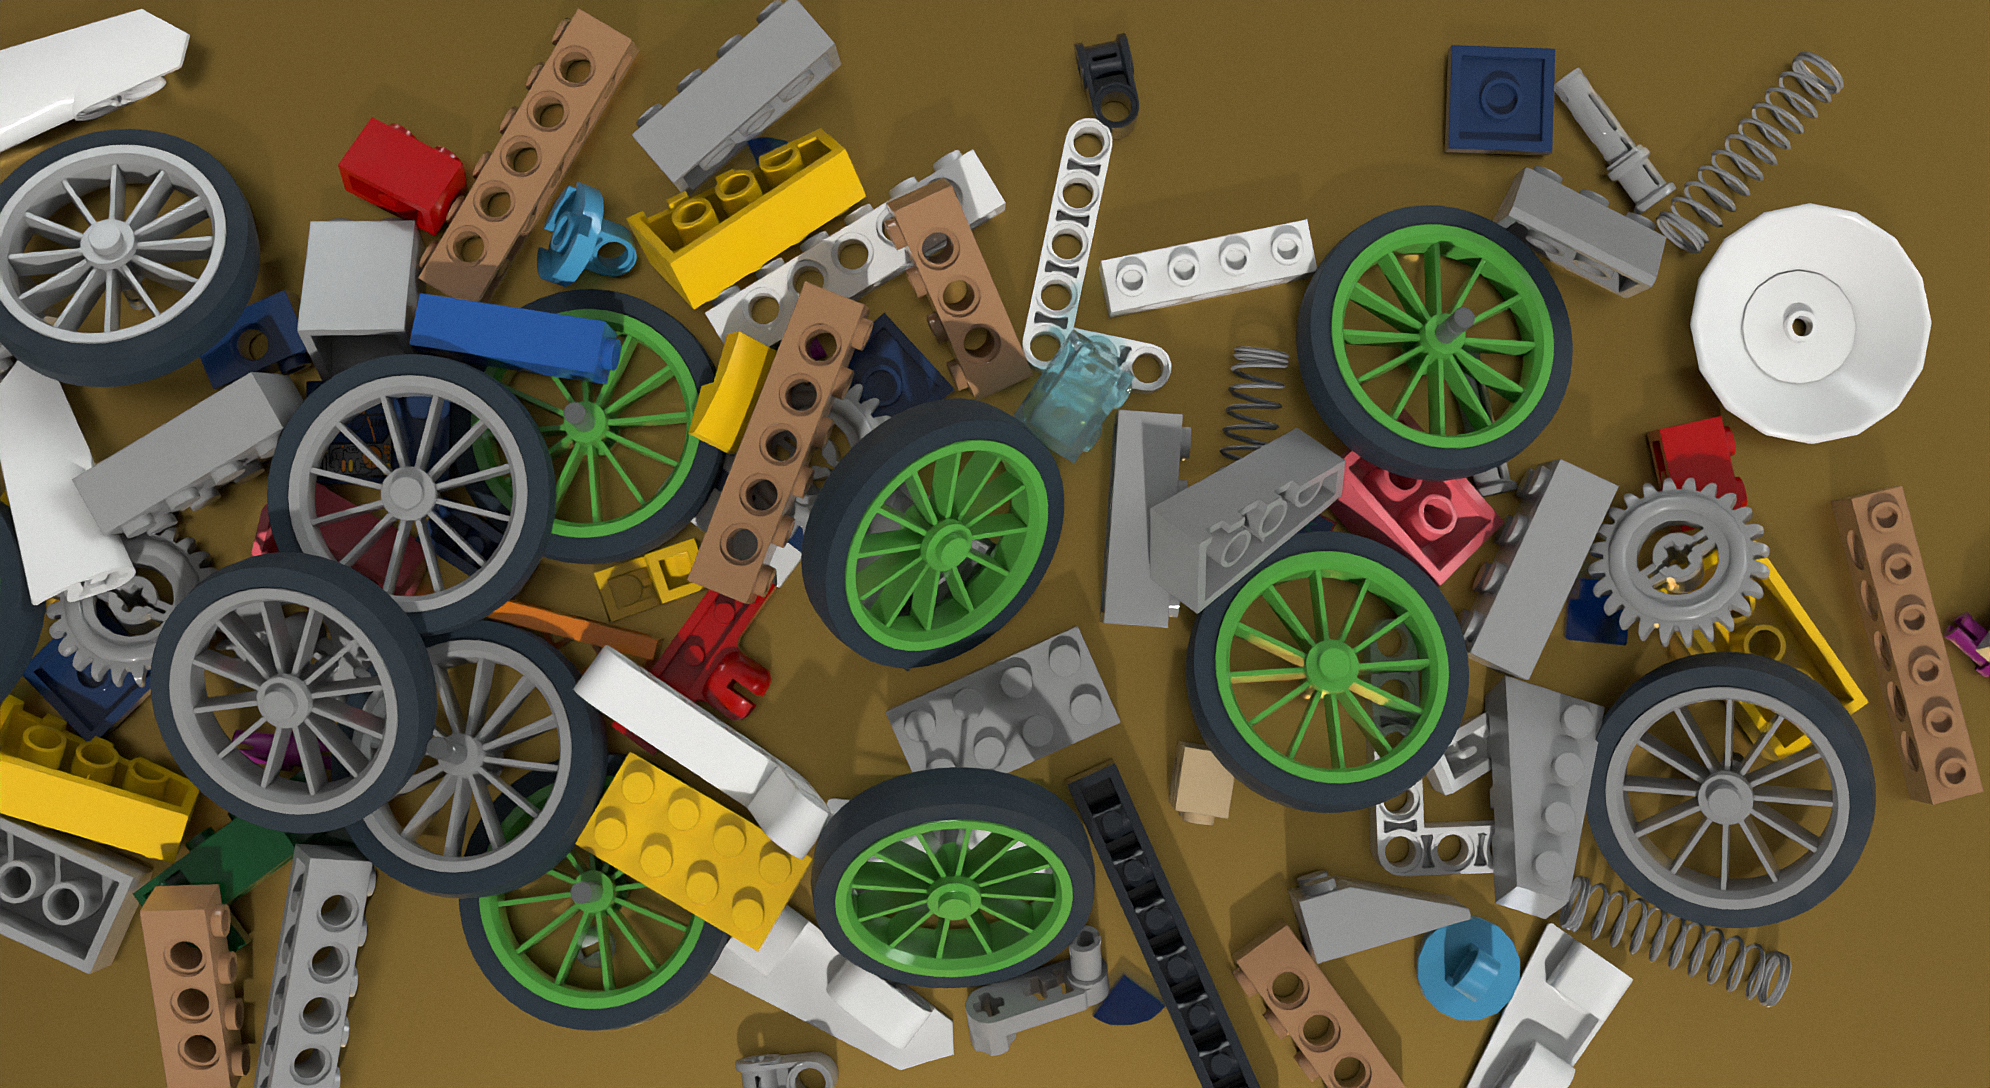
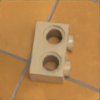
[1168,740,1234,826]

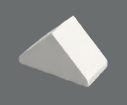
[1427,712,1492,795]

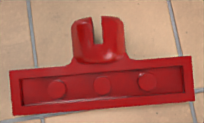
[611,583,777,756]

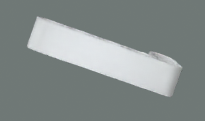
[1022,118,1171,394]
[1362,618,1495,876]
[574,645,834,859]

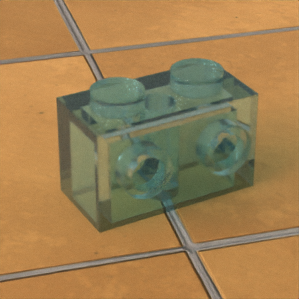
[1014,329,1135,463]

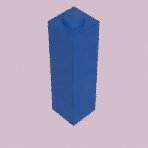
[409,293,621,385]

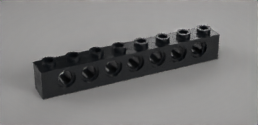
[1065,759,1260,1088]

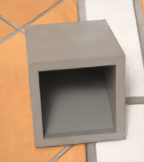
[297,217,426,380]

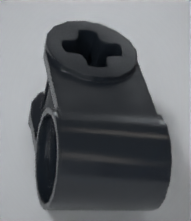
[1074,33,1139,139]

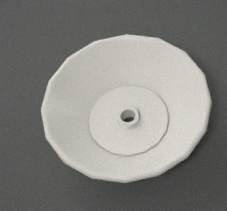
[1690,203,1932,444]

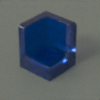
[1563,578,1628,646]

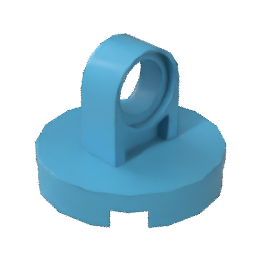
[537,182,637,287]
[1415,916,1520,1020]

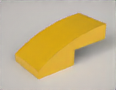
[688,331,777,454]
[593,538,707,623]

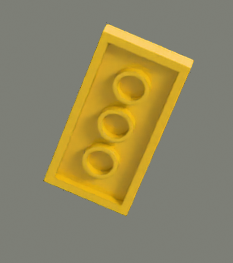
[575,752,813,952]

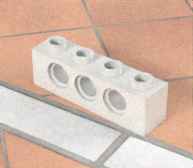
[1099,219,1317,318]

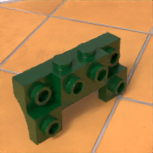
[133,769,357,953]

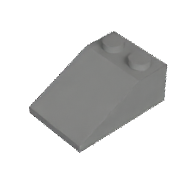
[1287,870,1472,964]

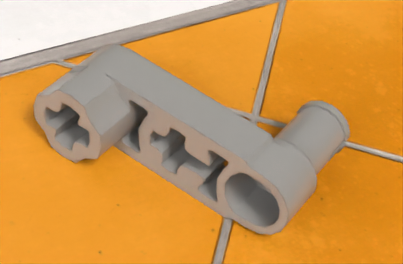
[965,925,1109,1056]

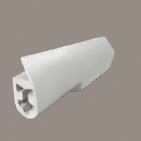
[0,9,190,152]
[0,360,136,605]
[710,905,954,1070]
[1466,923,1633,1088]

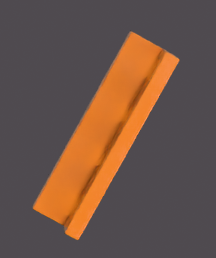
[486,599,664,675]

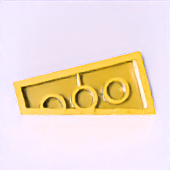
[626,128,866,310]
[0,694,200,864]

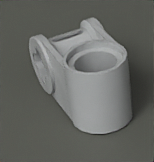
[735,1051,839,1088]

